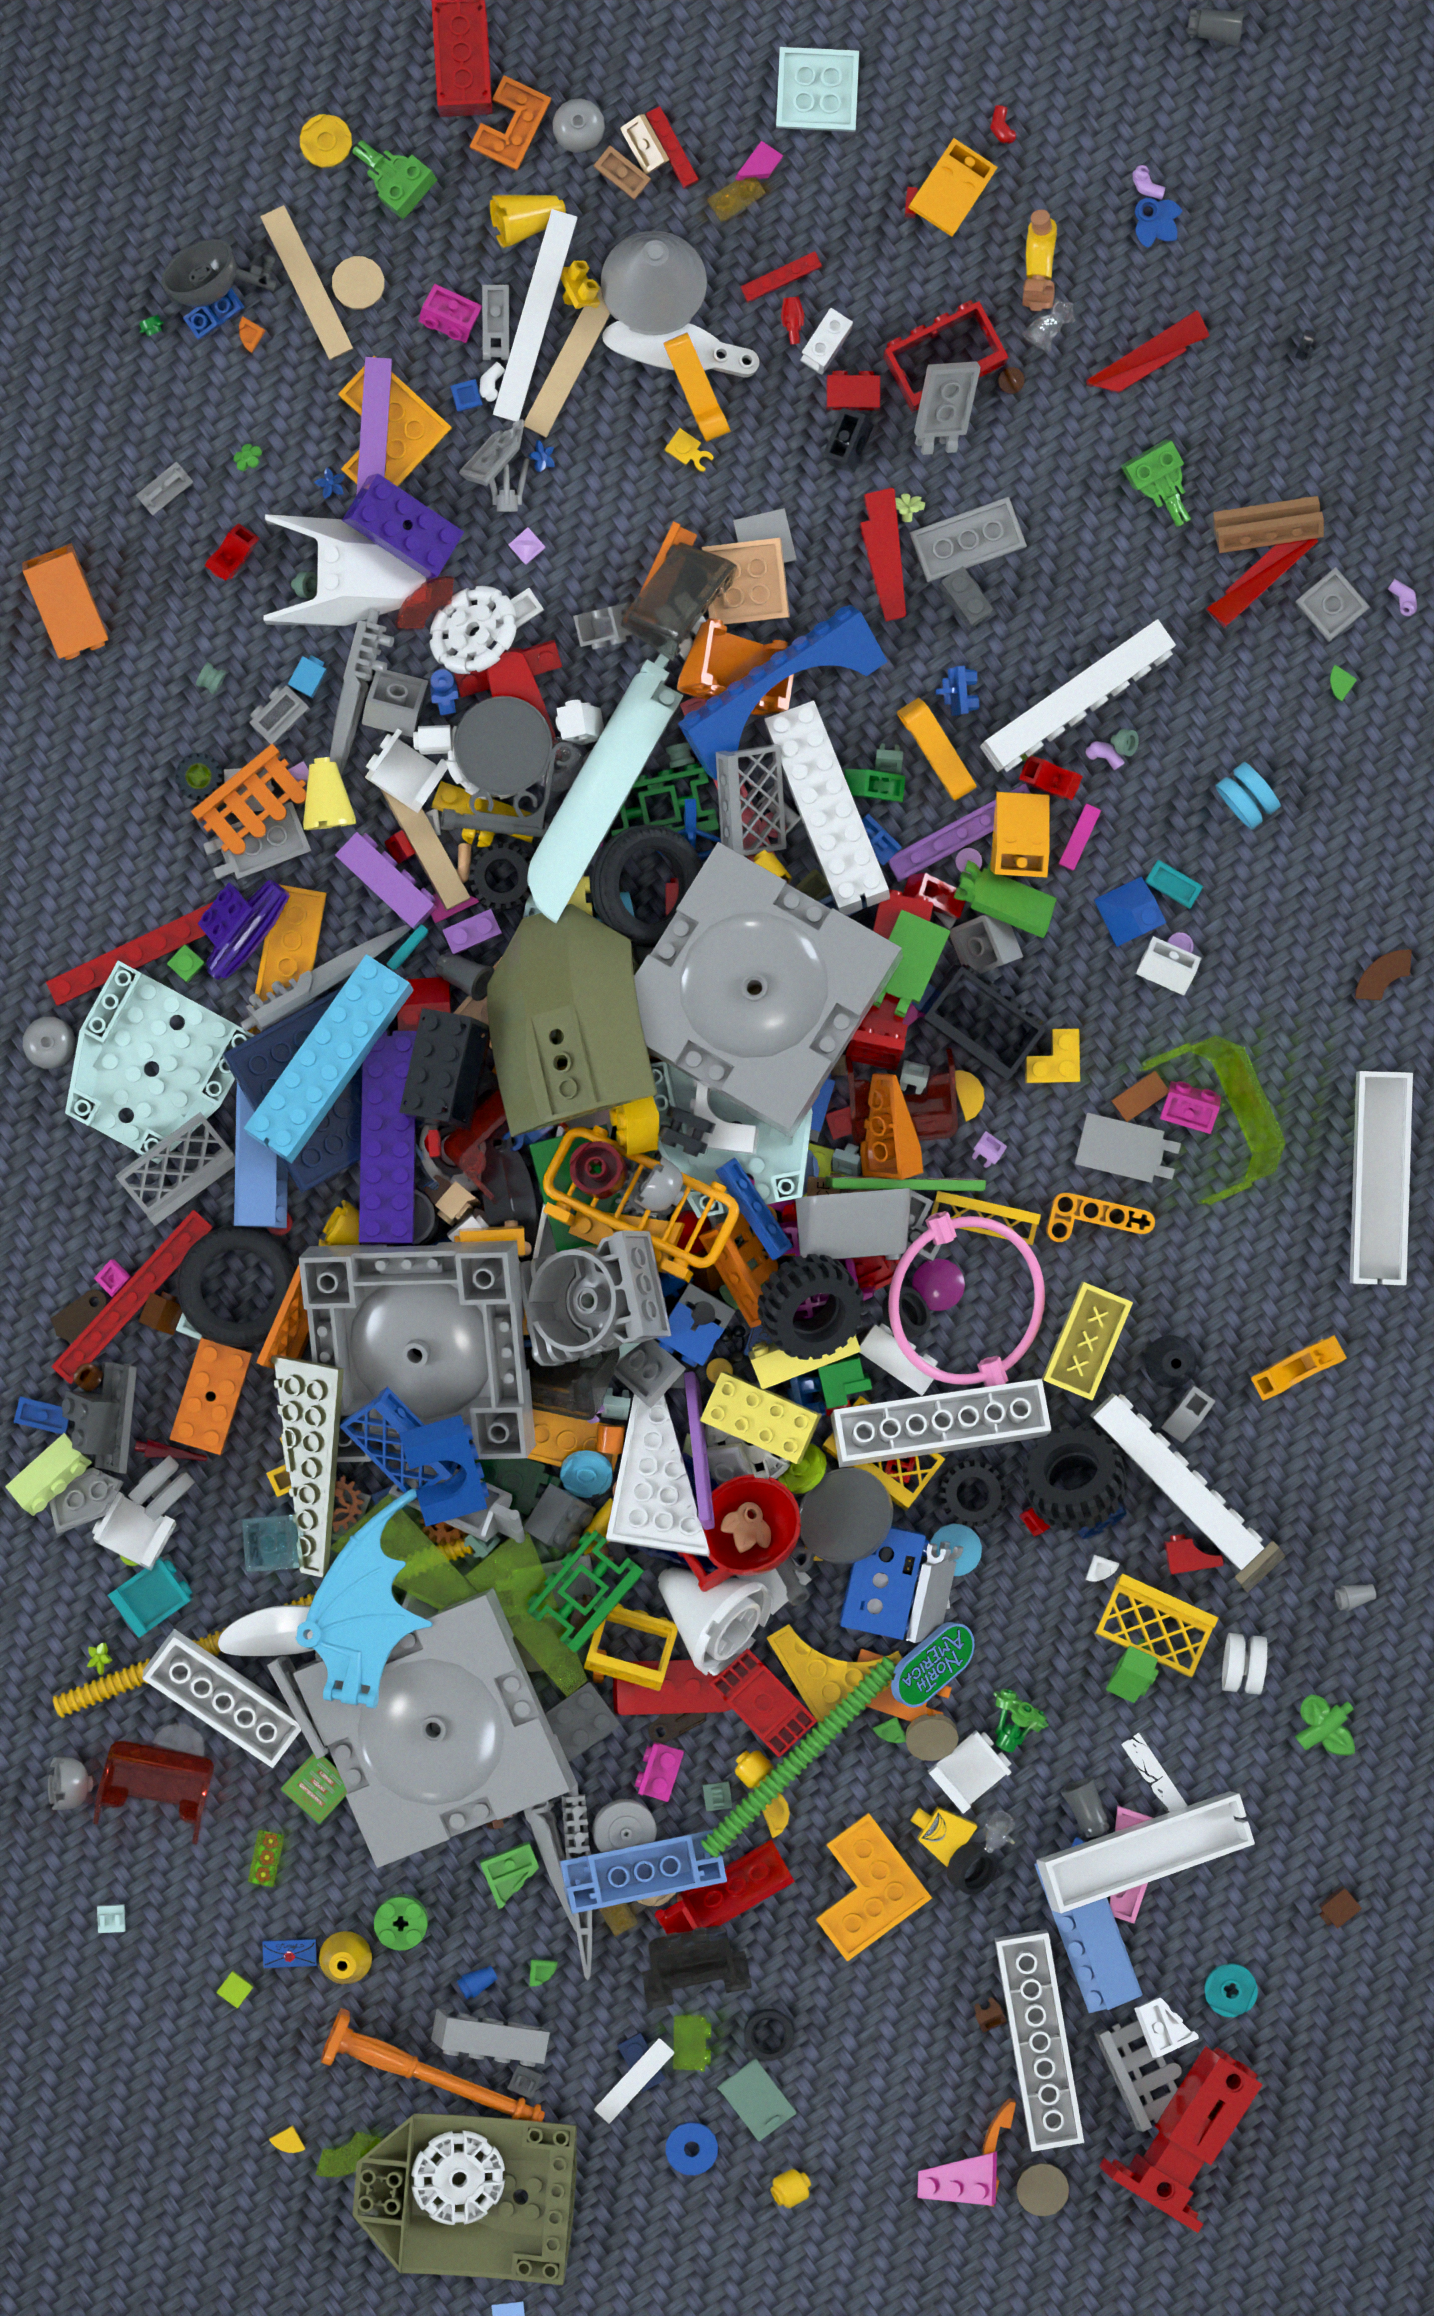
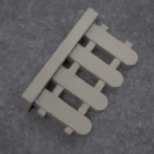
[1094,2014,1181,2132]

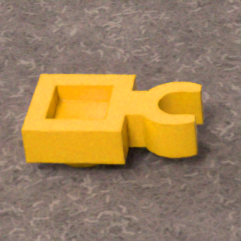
[664,428,714,472]

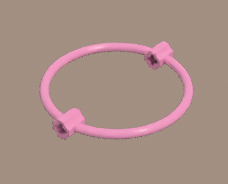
[888,1211,1045,1387]

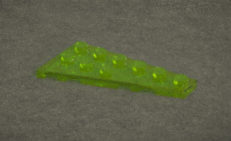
[330,1494,478,1610]
[464,1524,587,1697]

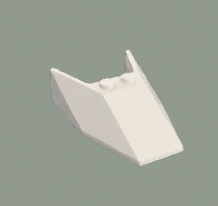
[264,514,426,626]

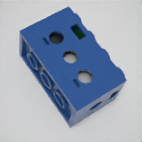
[839,1526,929,1640]

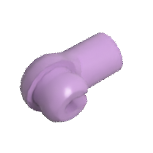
[1133,165,1165,200]
[1388,579,1417,616]
[1086,741,1125,770]

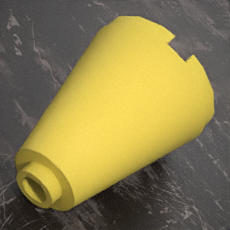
[303,757,356,830]

